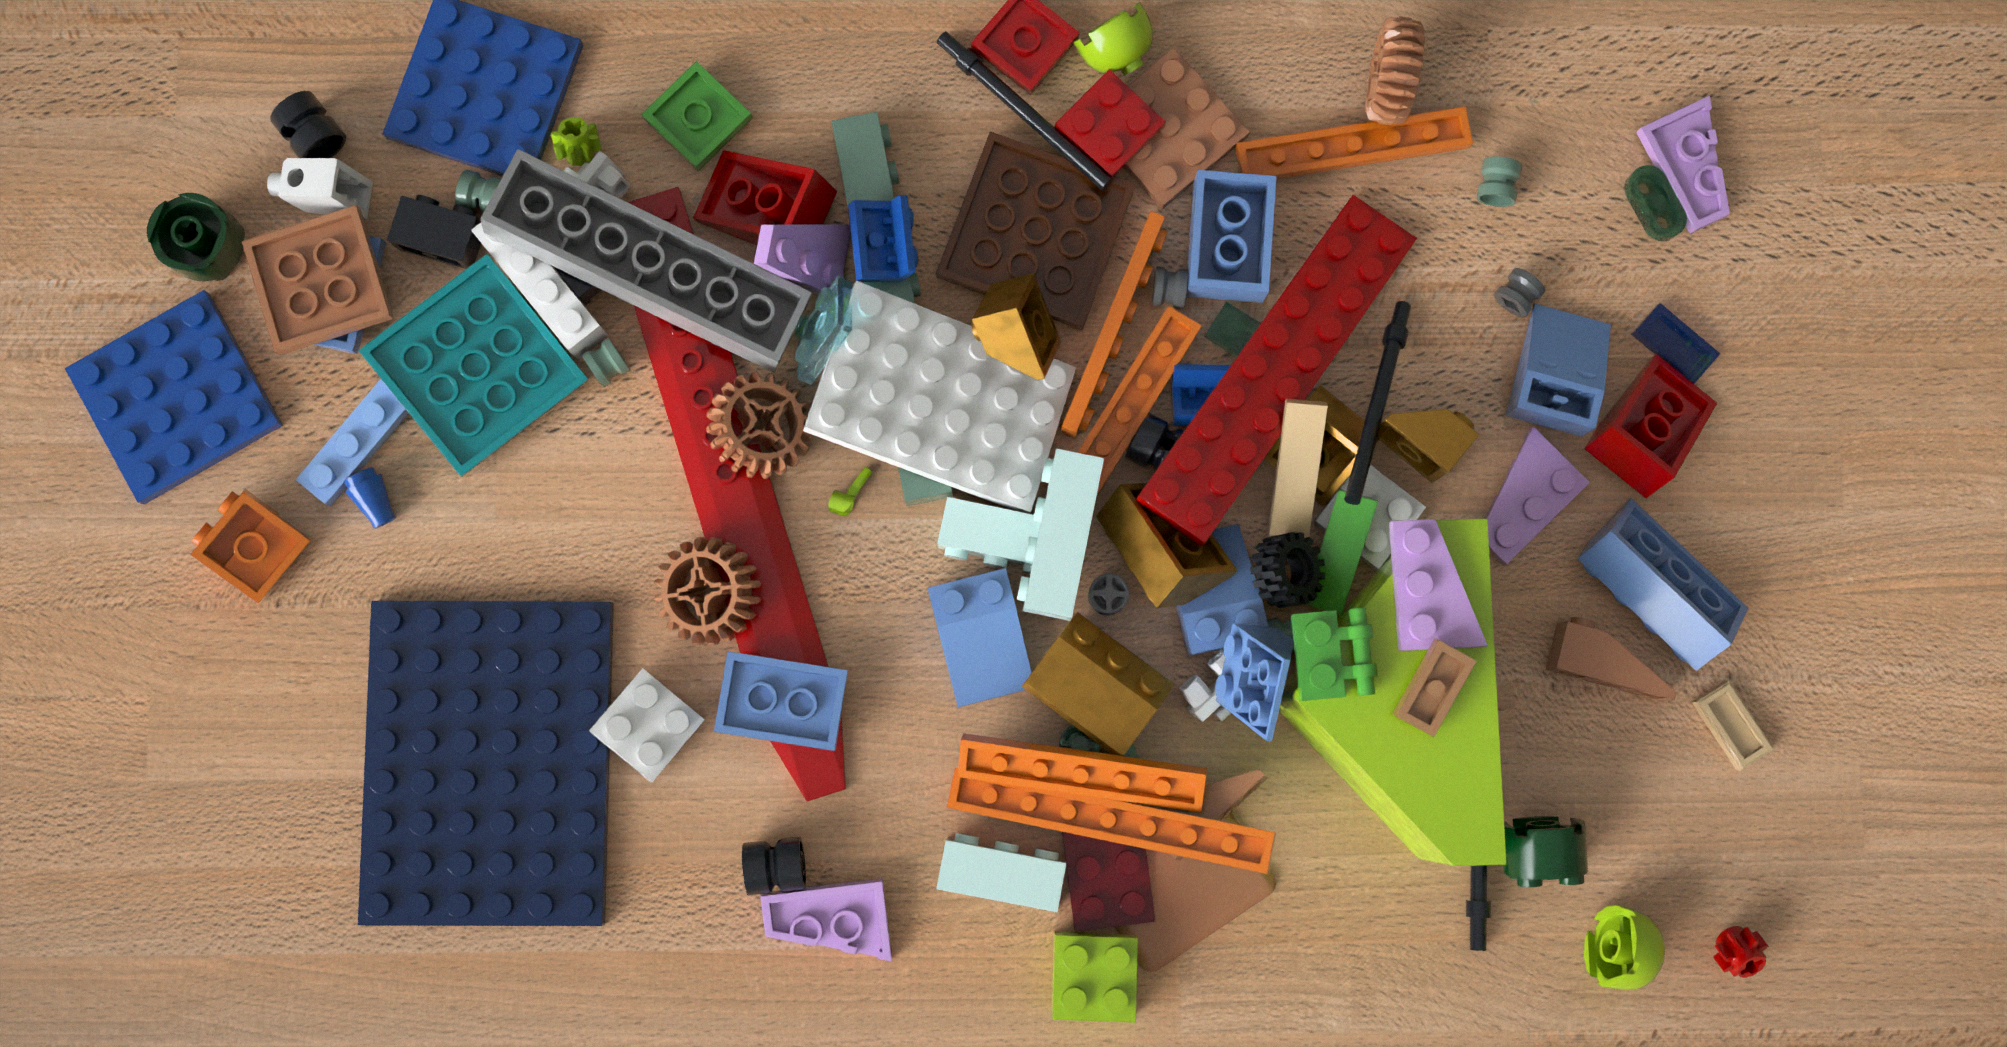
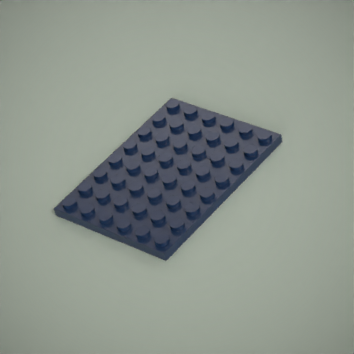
[358,601,614,926]

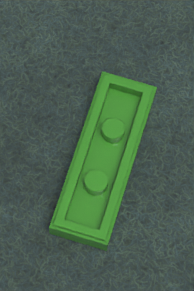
[1306,489,1378,616]

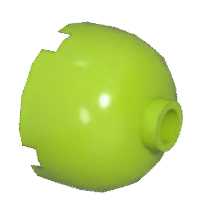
[1073,2,1153,76]
[1584,905,1665,990]

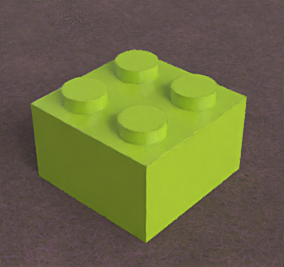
[1051,931,1138,1023]

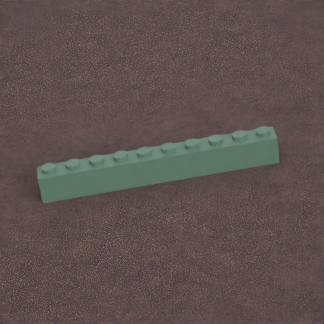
[831,112,953,506]

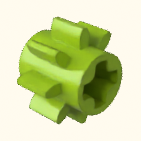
[551,117,602,166]

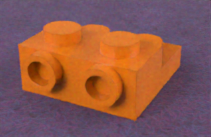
[190,489,311,603]

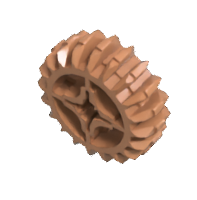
[1365,16,1425,125]
[706,371,814,479]
[653,537,761,645]

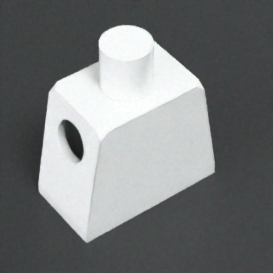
[267,158,373,219]

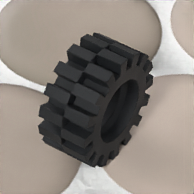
[1250,532,1325,608]

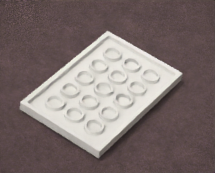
[803,281,1076,514]

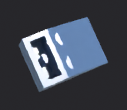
[1505,304,1611,437]
[1215,623,1294,741]

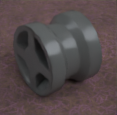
[1152,266,1188,309]
[1494,268,1545,317]
[1088,573,1129,616]

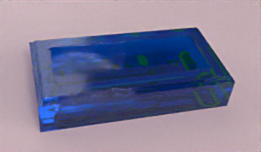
[1631,303,1720,384]

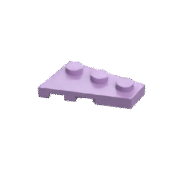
[1636,96,1730,234]
[754,224,851,299]
[1484,426,1590,566]
[1389,519,1488,651]
[760,878,892,962]

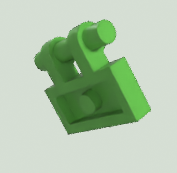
[1291,608,1378,701]

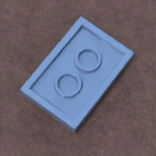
[714,652,849,751]

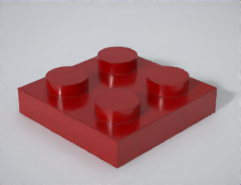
[971,0,1080,95]
[1055,69,1166,179]

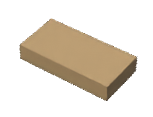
[1692,681,1774,770]

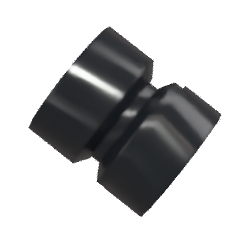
[270,91,346,158]
[1125,412,1184,473]
[742,837,806,896]

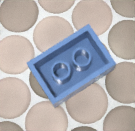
[1186,170,1277,303]

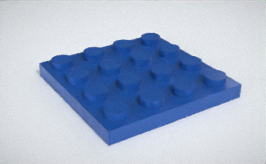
[382,0,584,176]
[65,290,283,504]

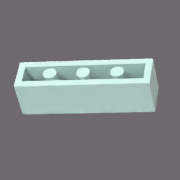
[1017,448,1104,621]

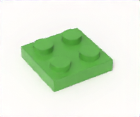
[641,61,753,171]

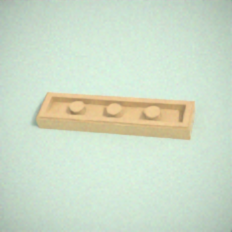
[1267,399,1328,538]

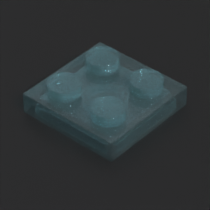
[795,276,852,385]

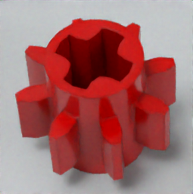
[1713,926,1769,978]

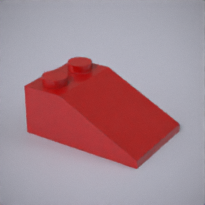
[693,150,837,245]
[1584,354,1717,498]

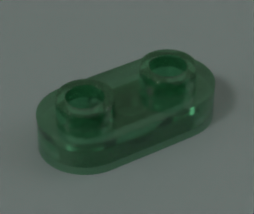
[1624,165,1687,241]

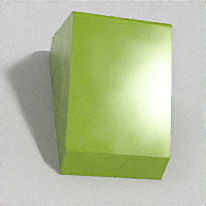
[1279,519,1506,866]

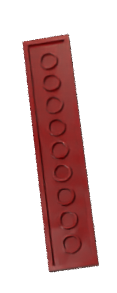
[1136,195,1417,546]

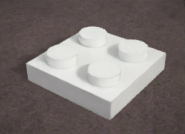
[1313,465,1426,571]
[589,668,705,782]

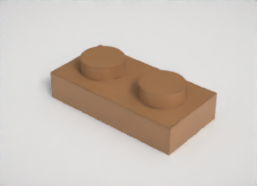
[1392,638,1477,737]

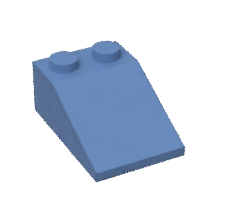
[1176,524,1268,657]
[928,568,1032,707]

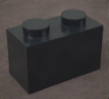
[387,195,481,269]

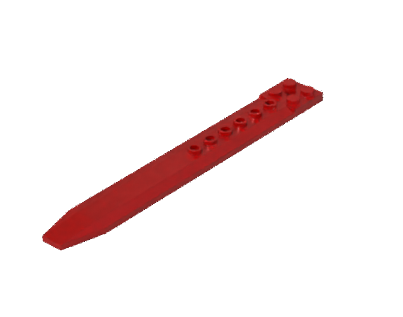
[628,187,846,802]

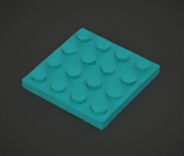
[358,254,588,477]

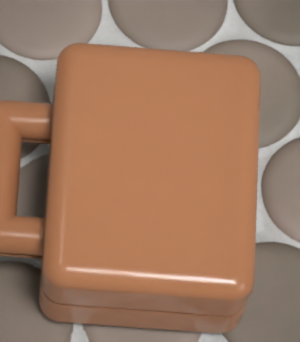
[1115,812,1276,972]

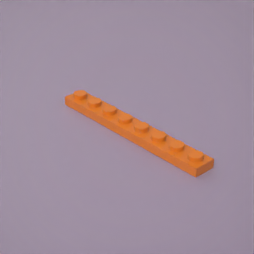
[947,768,1276,874]

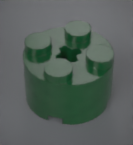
[147,193,245,282]
[1503,816,1588,887]

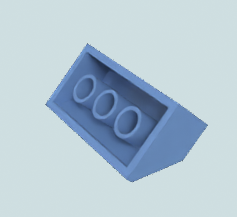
[1578,498,1748,671]

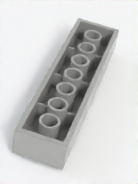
[480,149,812,373]

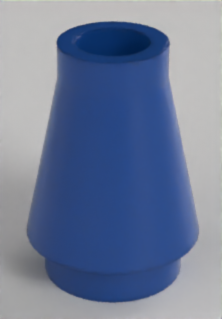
[344,467,396,529]

